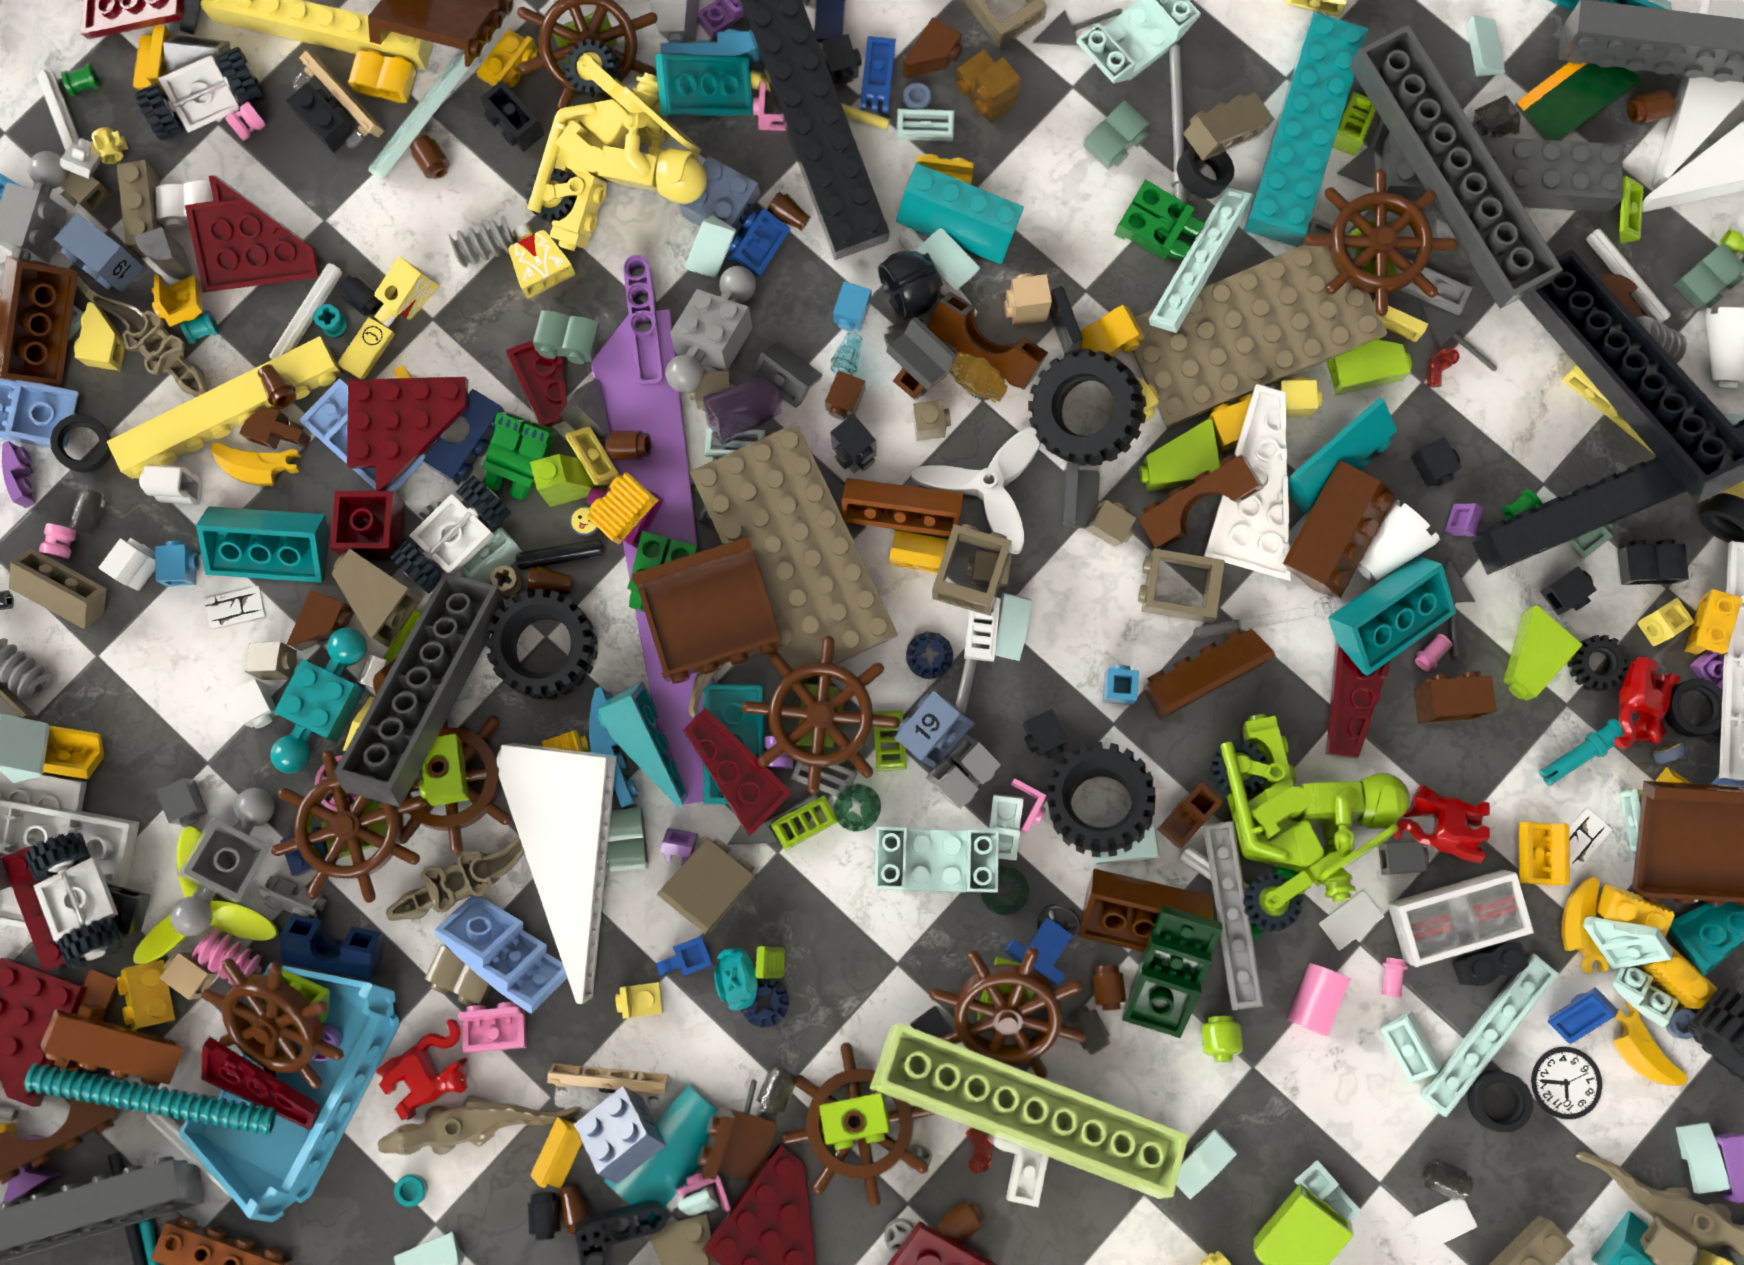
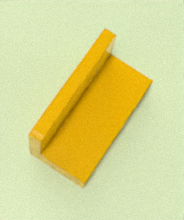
[133,25,173,91]
[889,530,948,574]
[530,1117,582,1189]

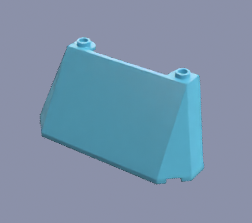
[179,963,400,1222]

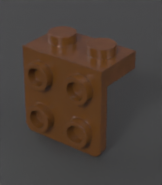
[698,1105,777,1181]

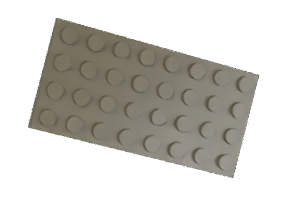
[1132,234,1387,429]
[689,423,898,670]

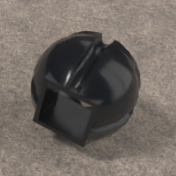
[878,250,943,319]

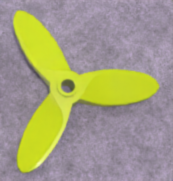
[133,826,279,964]

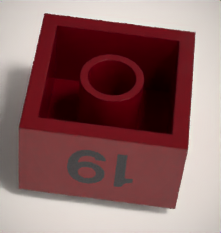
[330,491,404,558]

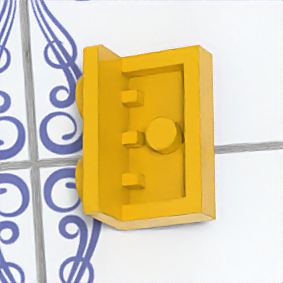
[152,274,203,327]
[43,725,105,779]
[1519,822,1570,885]
[117,960,175,1030]

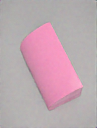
[1286,963,1350,1036]

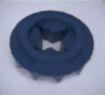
[906,631,953,679]
[741,978,789,1027]

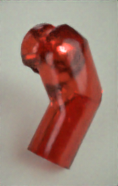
[1427,348,1460,388]
[965,1127,993,1174]

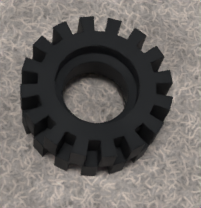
[1568,635,1631,691]

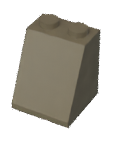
[332,549,423,647]
[657,837,756,934]

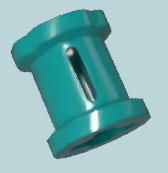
[314,304,348,338]
[180,310,219,344]

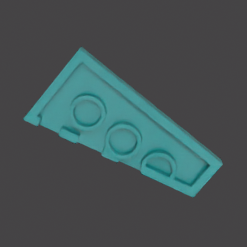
[1668,901,1744,977]

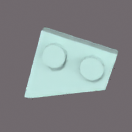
[1583,917,1673,969]

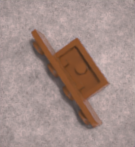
[54,969,118,1096]

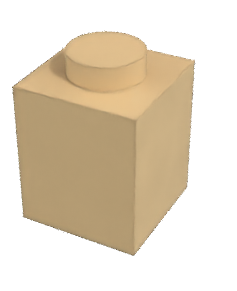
[160,952,218,1000]

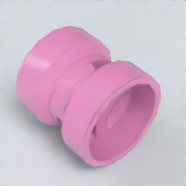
[225,101,266,142]
[39,524,77,560]

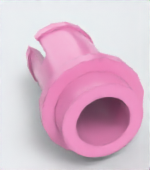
[1415,633,1453,672]
[1382,957,1408,997]

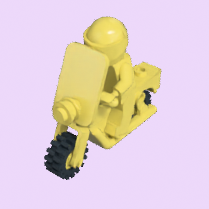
[525,39,707,251]

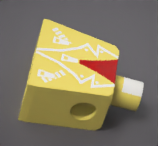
[508,224,576,299]
[374,256,440,327]

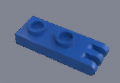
[860,36,896,113]

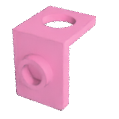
[753,82,786,131]
[1010,778,1047,834]
[675,1172,731,1212]

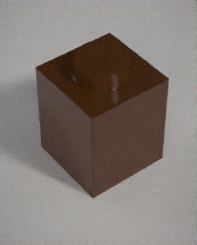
[825,370,866,420]

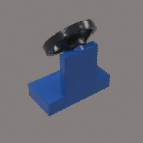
[1003,903,1081,986]

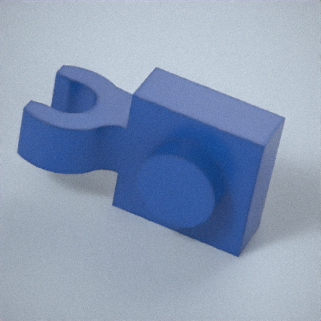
[656,936,713,976]

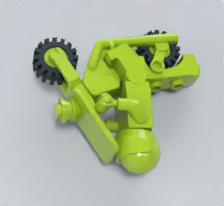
[1210,714,1410,932]

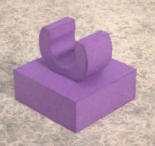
[1445,503,1485,537]
[660,828,697,865]

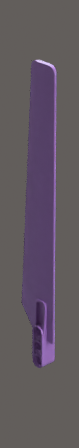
[591,255,715,804]

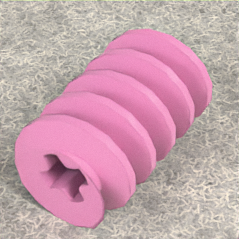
[191,928,262,986]

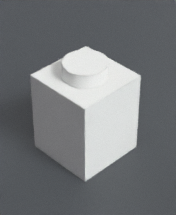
[227,678,277,728]

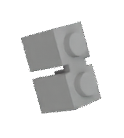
[926,734,1001,809]

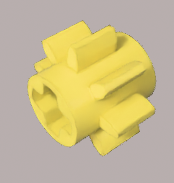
[90,127,128,164]

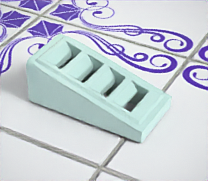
[677,1183,720,1217]

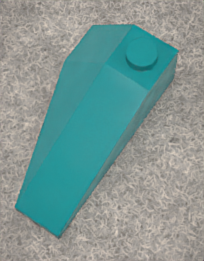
[598,681,688,807]

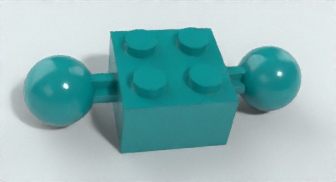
[270,628,367,774]

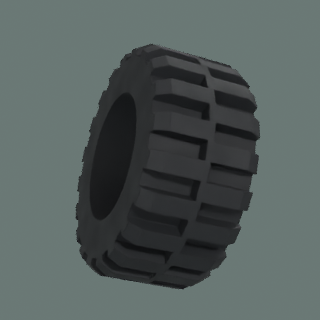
[1028,349,1147,466]

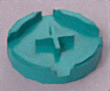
[714,948,757,1010]

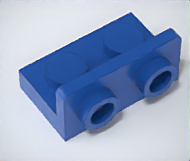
[725,208,790,277]

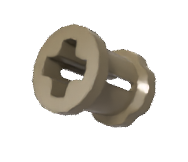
[490,565,522,597]

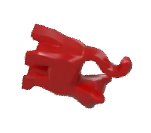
[1614,657,1680,749]
[1393,785,1490,864]
[375,1019,468,1121]

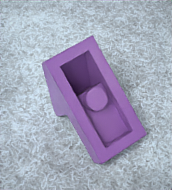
[4,1135,61,1202]

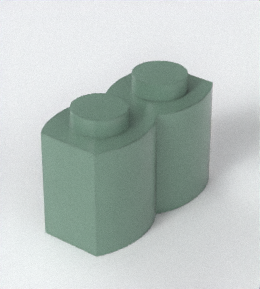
[1083,101,1150,170]
[1673,242,1744,310]
[533,310,600,364]
[606,807,648,872]

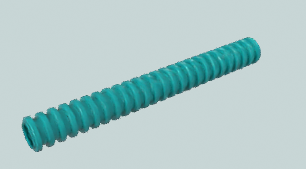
[25,1063,276,1136]

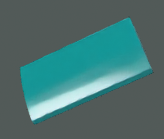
[604,1084,717,1222]

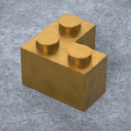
[955,49,1021,123]

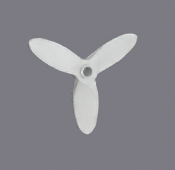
[911,427,1041,554]

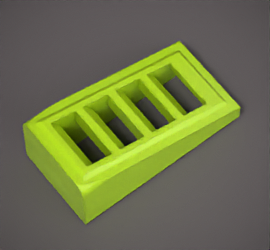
[1333,92,1376,155]
[873,710,907,772]
[770,796,838,851]
[756,946,785,978]

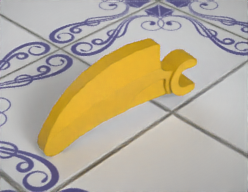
[210,442,301,486]
[1561,877,1609,974]
[1613,1001,1688,1086]

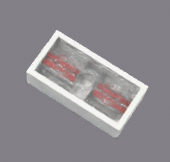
[1387,869,1534,967]

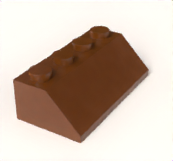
[0,256,78,386]
[1282,460,1396,599]
[1143,628,1276,720]
[1077,868,1214,952]

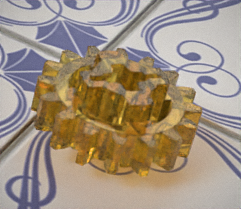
[950,352,1008,402]

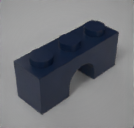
[423,389,505,486]
[280,914,382,980]

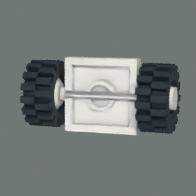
[135,47,264,141]
[390,475,512,594]
[25,832,124,968]

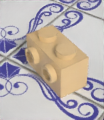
[1004,273,1052,326]

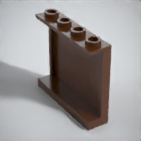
[368,0,513,67]
[632,537,783,684]
[1632,781,1744,906]

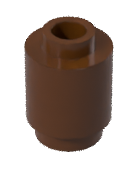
[1627,89,1676,124]
[410,135,450,179]
[605,430,652,460]
[1092,965,1126,1011]
[937,1200,985,1244]

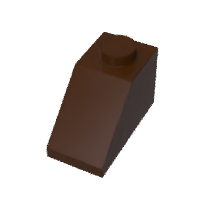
[903,17,963,78]
[286,590,352,651]

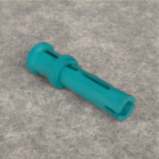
[1539,718,1623,786]

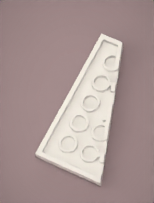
[1203,384,1291,581]

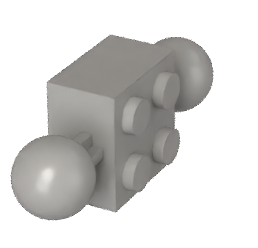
[0,151,68,292]
[665,266,756,393]
[170,787,275,936]

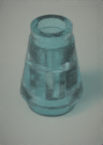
[830,332,863,375]

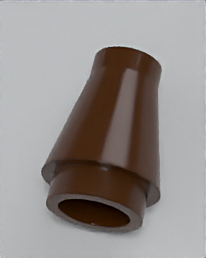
[767,191,811,231]
[257,364,297,409]
[527,566,571,594]
[559,1184,593,1235]

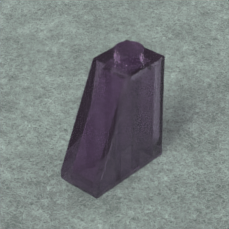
[703,377,783,446]

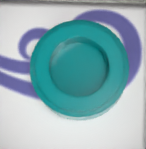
[394,1174,428,1207]

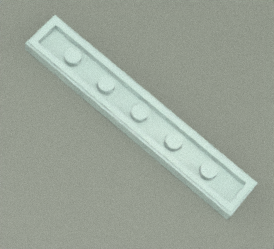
[368,45,486,178]
[1149,187,1253,333]
[1419,953,1559,1117]

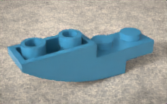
[660,29,759,65]
[589,686,639,809]

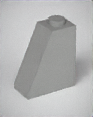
[648,0,699,43]

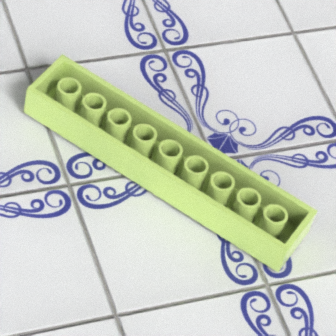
[870,1023,1189,1199]

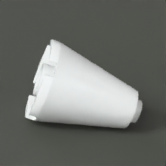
[1705,307,1744,389]
[1356,499,1440,581]

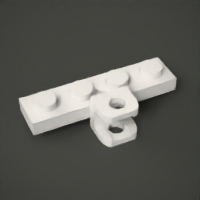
[988,1074,1064,1207]

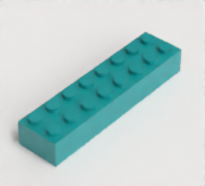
[1243,12,1369,247]

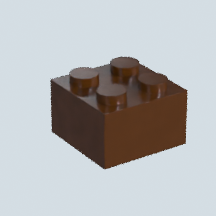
[1413,671,1497,724]

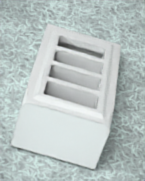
[964,598,1001,662]

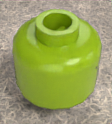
[1201,1016,1243,1062]

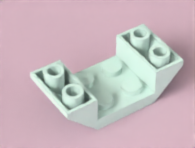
[1076,0,1201,83]
[0,714,50,783]
[874,827,999,892]

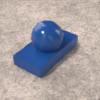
[1548,987,1619,1044]

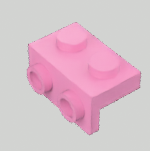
[458,1002,527,1054]

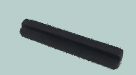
[516,539,604,570]

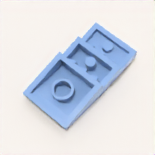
[0,378,79,448]
[299,378,426,492]
[434,895,568,1014]

